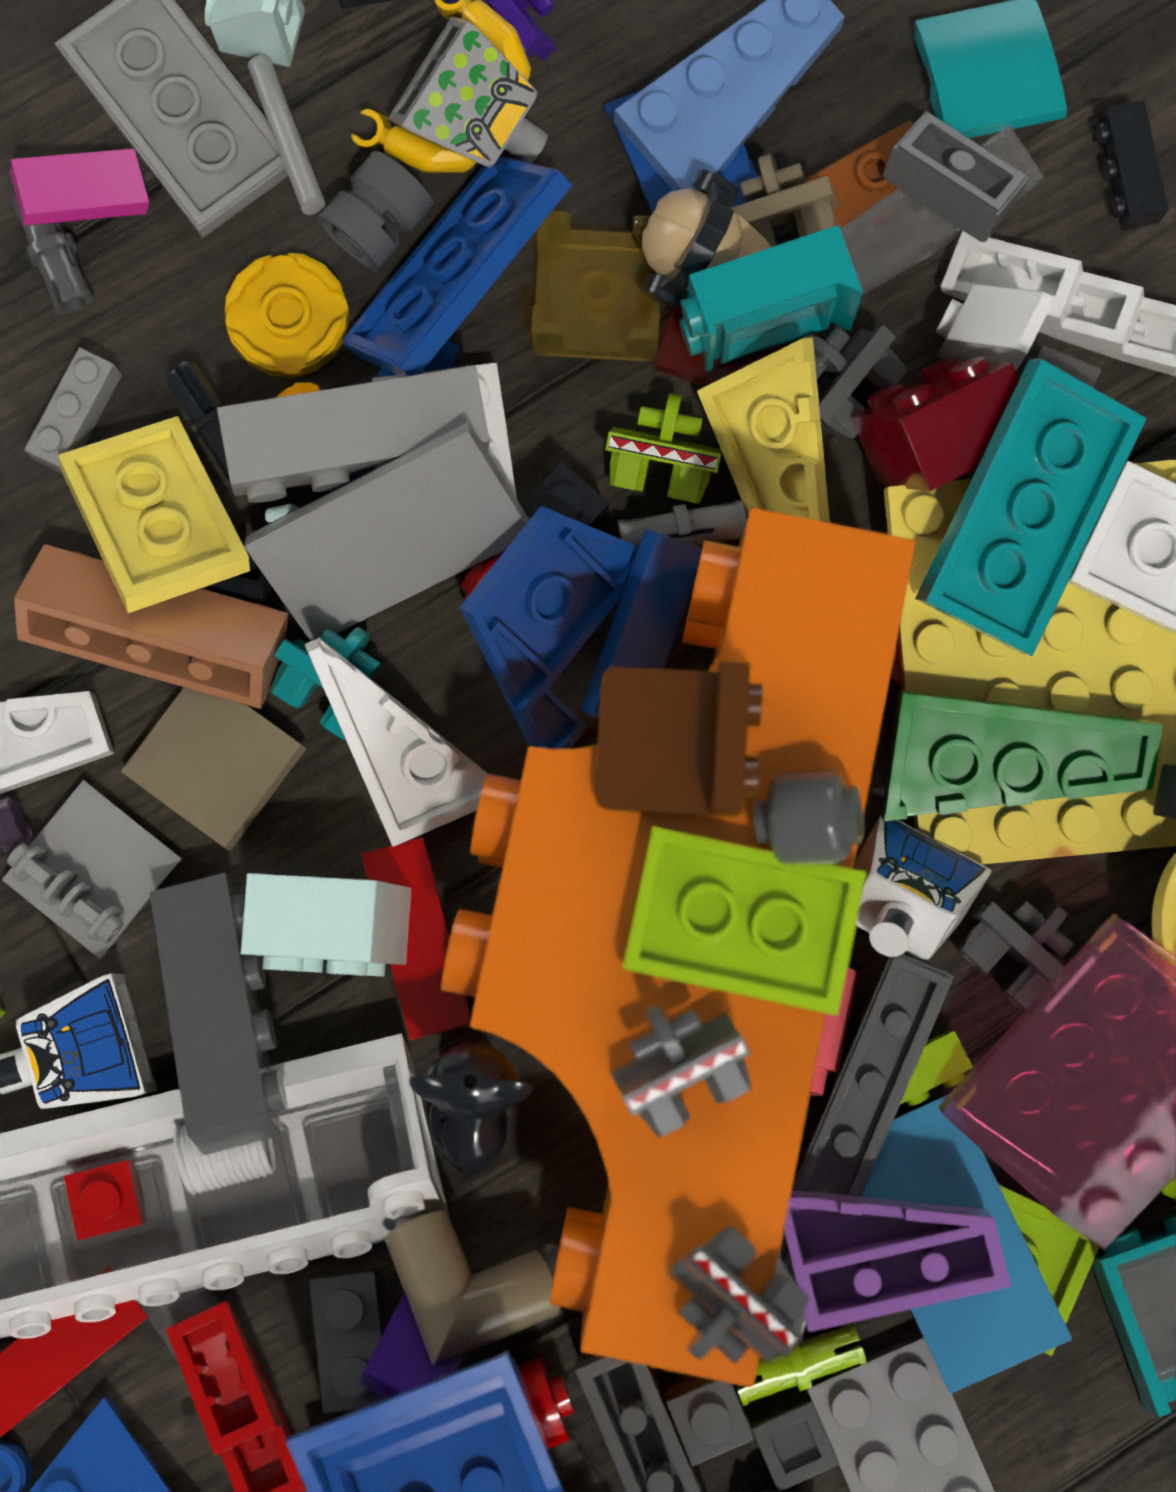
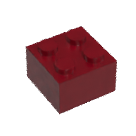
[851,356,1019,492]

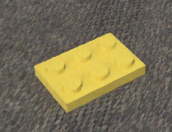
[58,416,250,613]

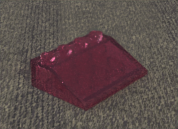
[939,913,1176,1250]

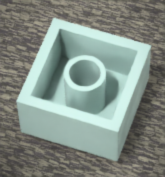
[241,873,412,977]

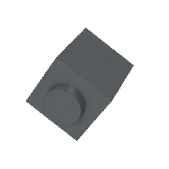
[664,1375,754,1466]

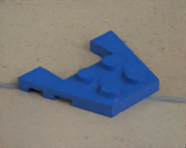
[459,505,692,749]

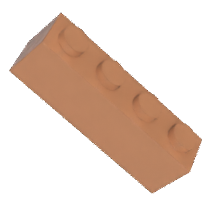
[14,544,288,709]

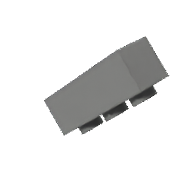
[24,347,122,473]

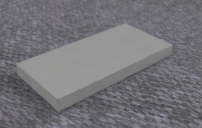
[54,0,288,238]
[244,422,529,641]

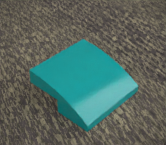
[914,0,1067,138]

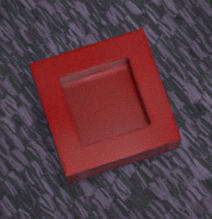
[64,1159,147,1241]

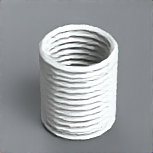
[174,1124,276,1196]

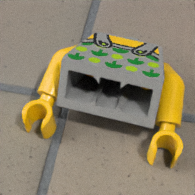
[351,0,548,173]

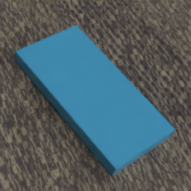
[861,1092,1072,1394]

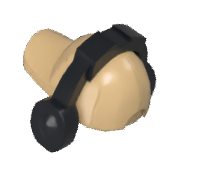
[639,169,771,309]

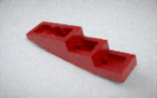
[165,1301,305,1492]

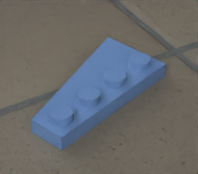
[614,0,845,191]

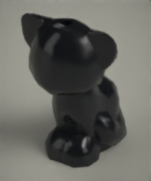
[409,1040,534,1176]

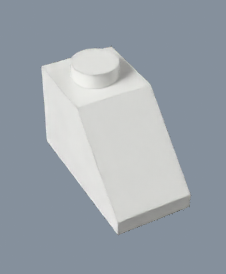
[935,284,1055,370]

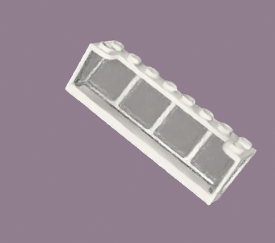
[0,1033,449,1339]

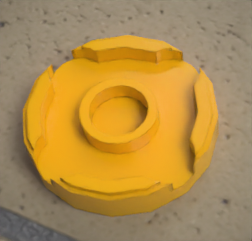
[225,253,349,378]

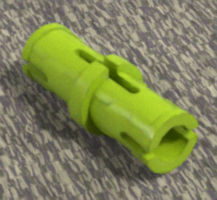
[736,1322,867,1406]

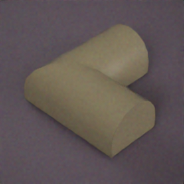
[384,1210,560,1366]

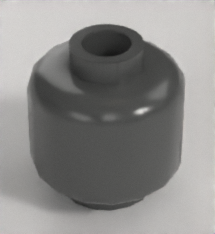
[754,770,863,864]

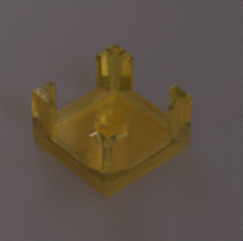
[531,211,660,362]

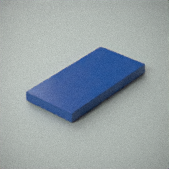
[341,156,572,377]

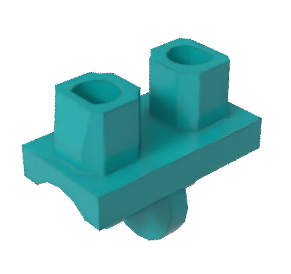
[270,627,381,741]

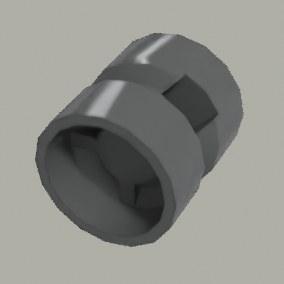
[316,150,434,273]

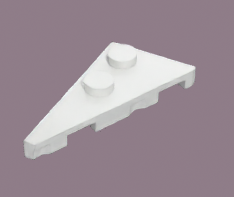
[305,638,487,847]

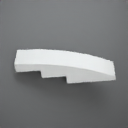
[941,231,1176,376]

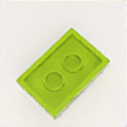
[622,826,867,1016]

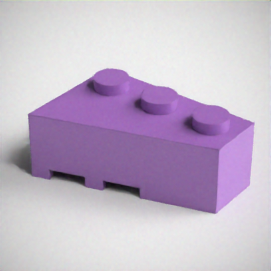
[784,1190,1011,1332]

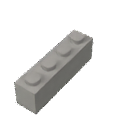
[217,365,490,503]

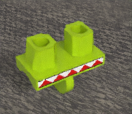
[605,393,722,503]

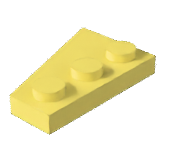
[697,337,830,523]

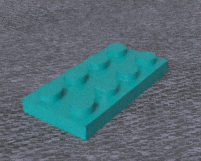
[915,359,1147,656]

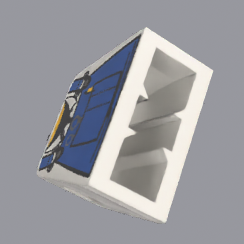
[853,815,991,960]
[0,973,158,1109]

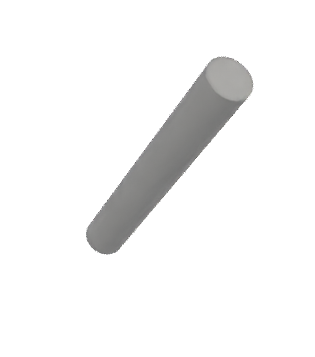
[248,55,325,215]

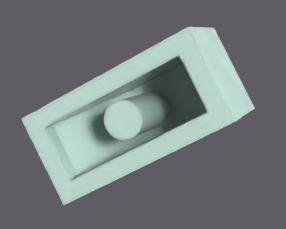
[205,0,305,67]

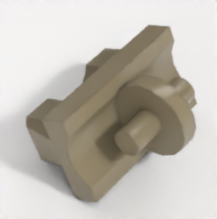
[731,153,840,247]

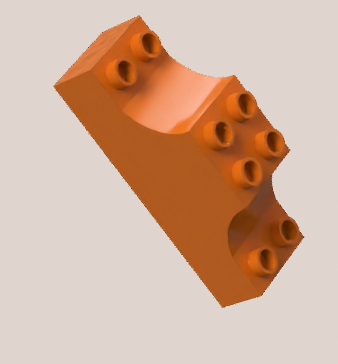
[441,507,916,1388]

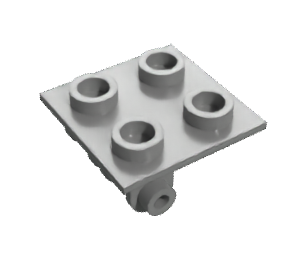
[2,780,182,959]

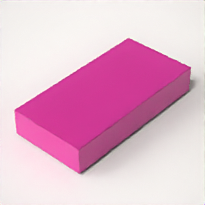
[9,149,149,226]

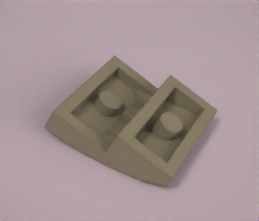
[121,687,306,851]

